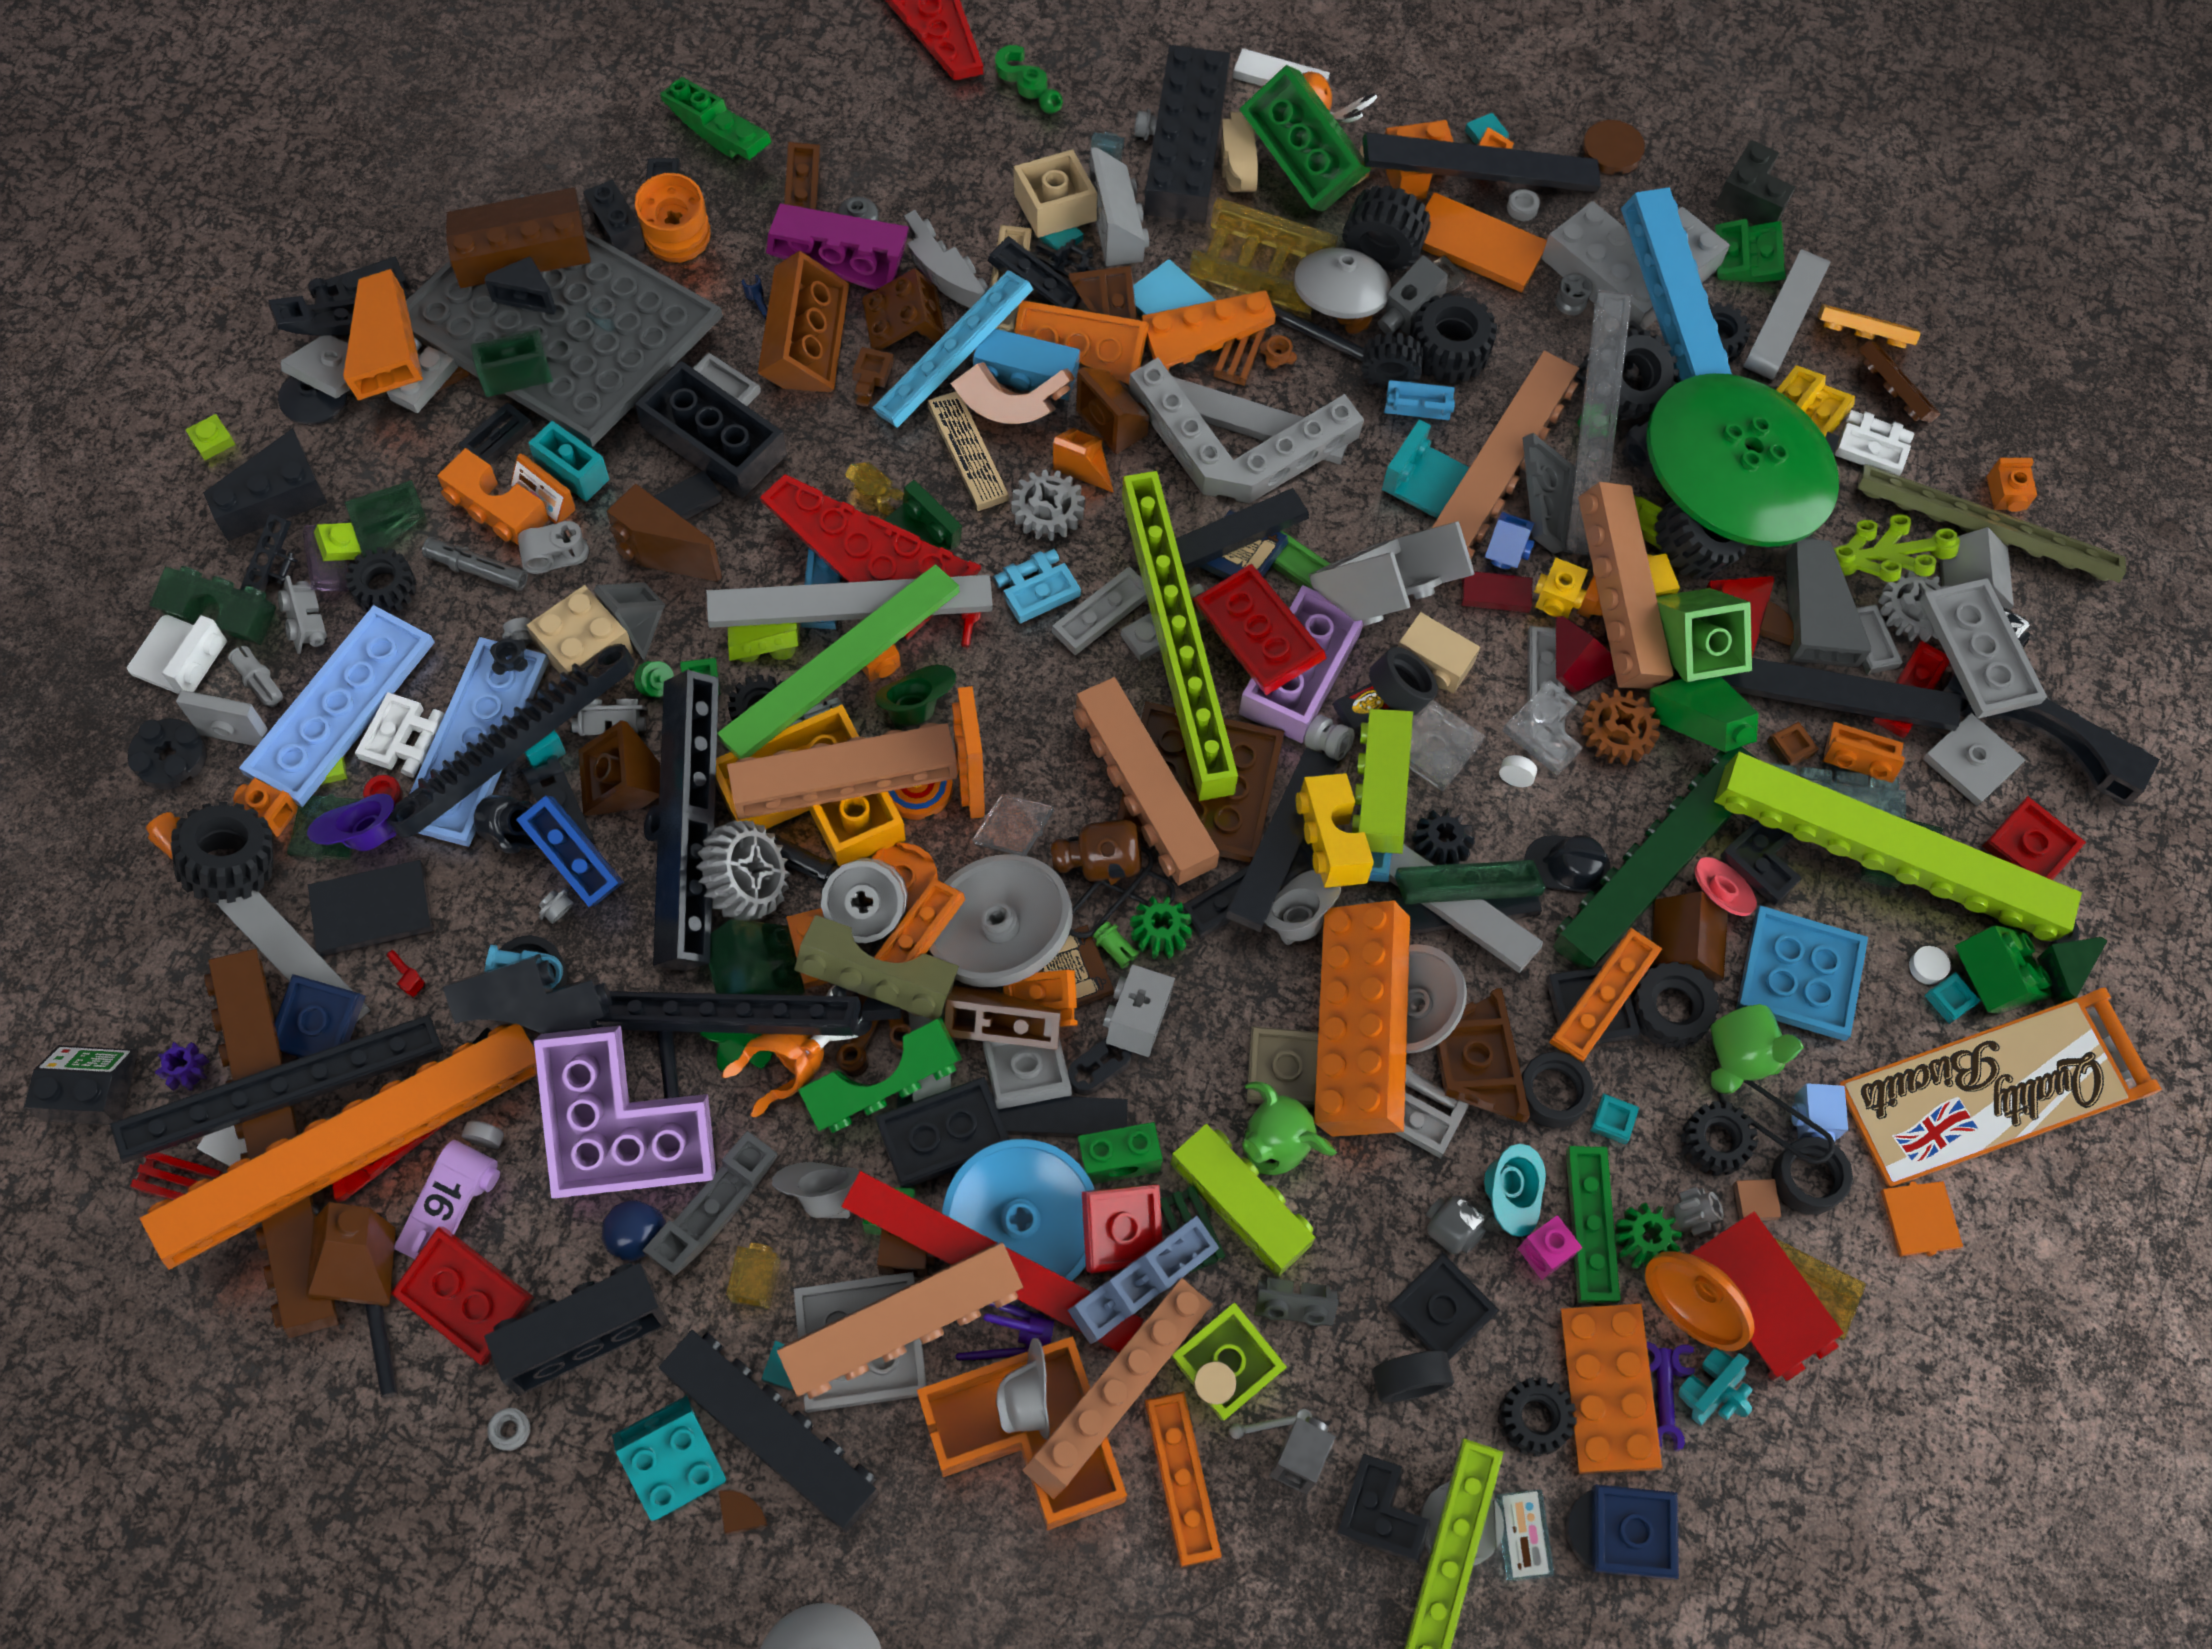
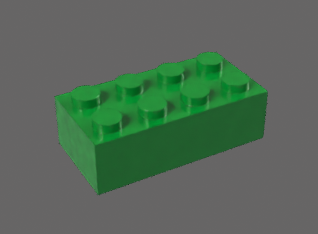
[1239,65,1372,212]

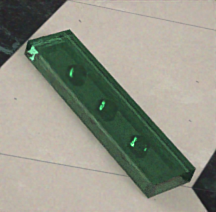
[1394,860,1546,904]

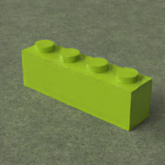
[1352,709,1413,854]
[1170,1123,1316,1278]

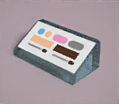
[1496,1489,1554,1581]

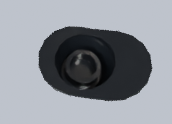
[1524,835,1611,893]

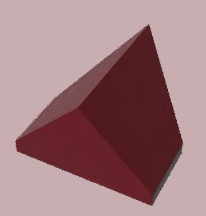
[1556,616,1615,693]

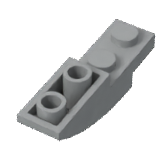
[904,210,989,308]

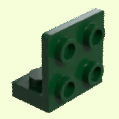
[884,480,962,551]

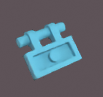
[992,549,1081,624]

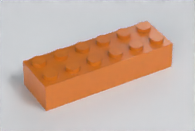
[1314,900,1410,1137]

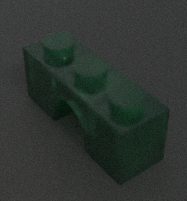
[149,566,277,646]

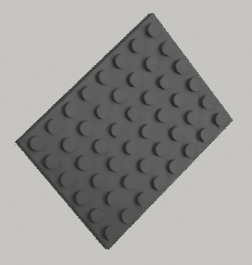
[406,194,723,447]

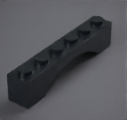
[1941,670,2160,806]

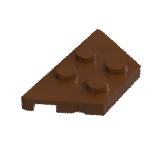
[1435,988,1530,1123]

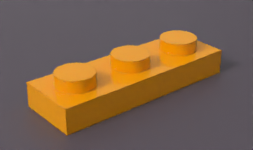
[1817,304,1921,348]

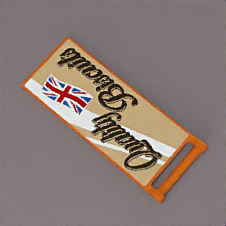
[1839,987,2162,1188]

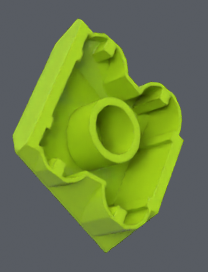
[728,585,800,662]

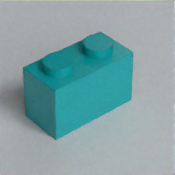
[528,421,610,502]

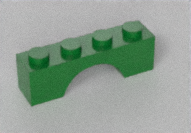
[798,1018,962,1133]

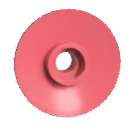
[1694,857,1757,916]

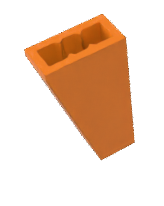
[343,269,423,401]

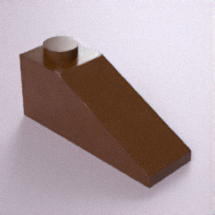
[945,986,1061,1050]

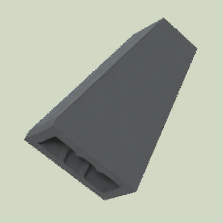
[1786,537,1871,668]

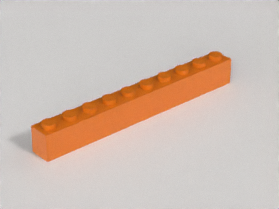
[140,1024,537,1270]

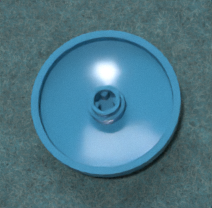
[942,1139,1095,1300]

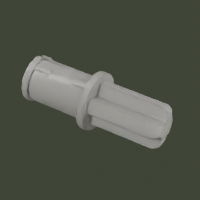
[228,646,283,708]

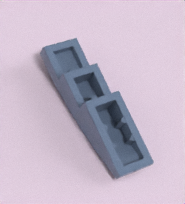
[1067,1216,1219,1344]

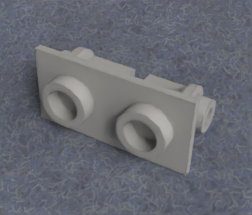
[278,576,327,654]
[572,699,648,736]

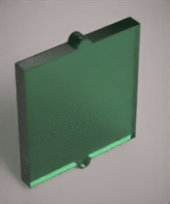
[287,794,361,861]

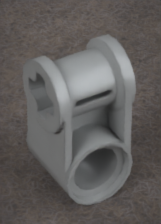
[518,521,589,574]

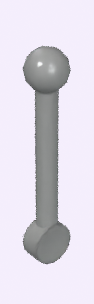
[1229,1409,1312,1439]

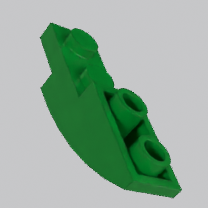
[660,77,771,160]

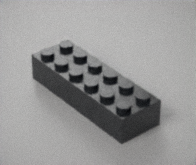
[1144,45,1230,223]

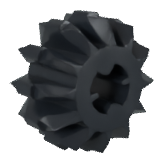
[1412,808,1475,870]

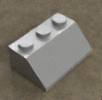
[1089,147,1149,266]

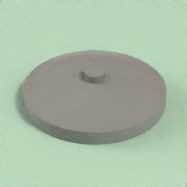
[929,854,1073,987]

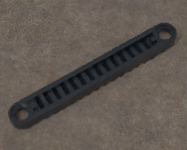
[386,644,635,837]

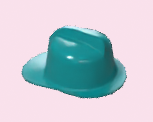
[1484,1143,1546,1237]

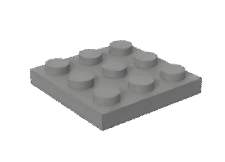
[794,1272,927,1413]

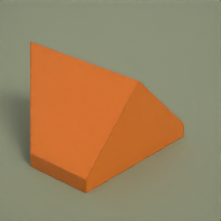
[1053,428,1114,493]

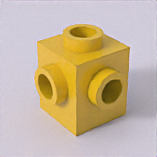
[1534,558,1588,619]

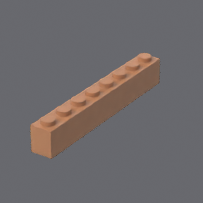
[1432,351,1579,560]

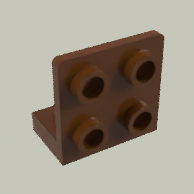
[862,268,946,351]

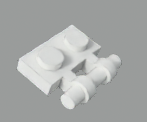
[1834,410,1915,476]
[355,692,445,778]

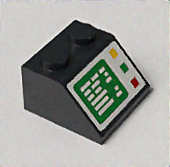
[24,1045,138,1125]

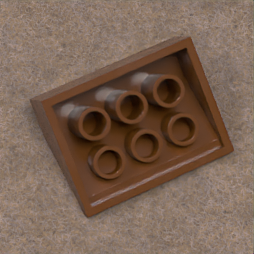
[446,187,591,289]

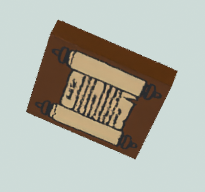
[1037,925,1114,1007]

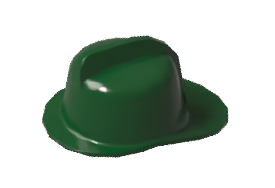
[875,664,956,729]

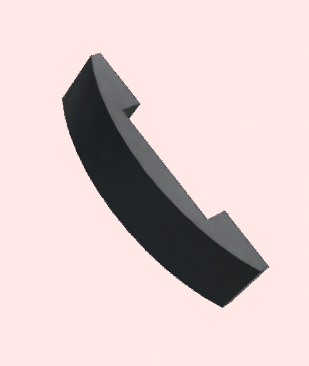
[268,283,409,336]

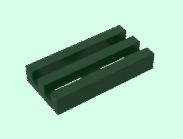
[1160,1185,1226,1274]

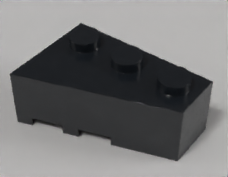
[203,428,327,541]

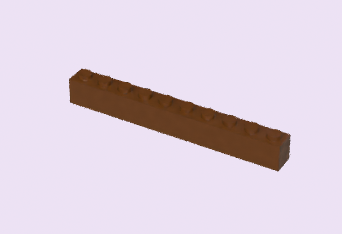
[204,949,339,1338]

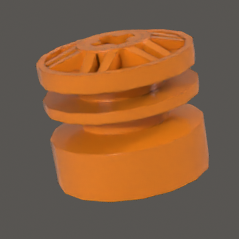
[635,173,711,263]

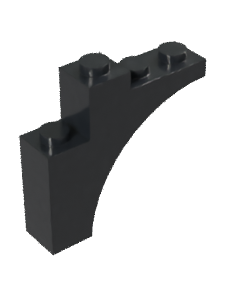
[442,954,612,1034]

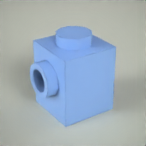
[1791,1083,1848,1142]

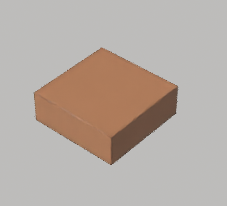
[1733,1179,1781,1221]

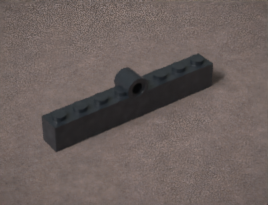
[644,670,719,971]

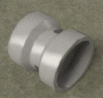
[1305,714,1354,761]

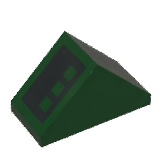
[2037,937,2108,1006]

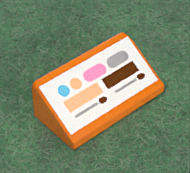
[511,453,576,524]

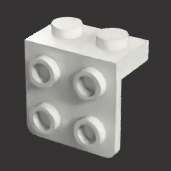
[127,615,227,694]

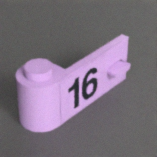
[394,1140,500,1259]

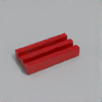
[130,1152,224,1201]

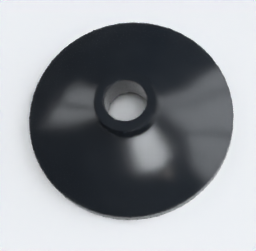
[278,376,347,425]

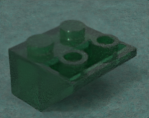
[470,326,554,397]
[709,919,806,995]

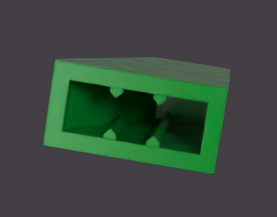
[1650,676,1759,752]

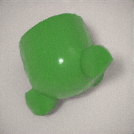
[1710,1004,1804,1094]
[1242,1081,1337,1176]

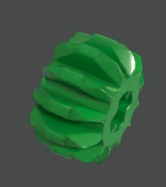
[1130,895,1192,960]
[1614,1203,1682,1269]

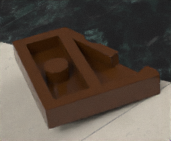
[1069,266,1137,320]

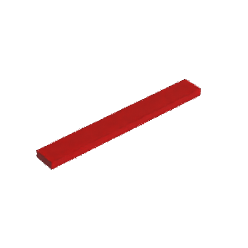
[841,1171,1144,1353]

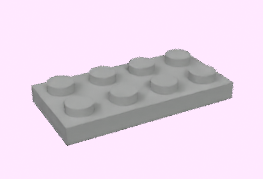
[1920,578,2047,719]

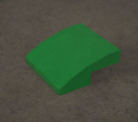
[1715,219,1786,282]

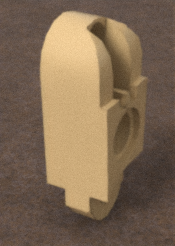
[1220,112,1258,192]

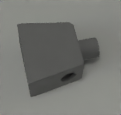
[1378,255,1448,335]

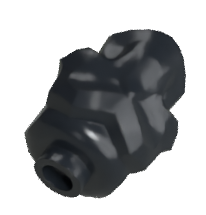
[474,795,539,854]

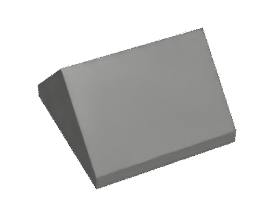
[1940,527,2014,609]

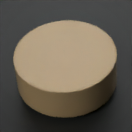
[1194,1362,1236,1404]

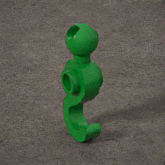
[995,45,1063,114]

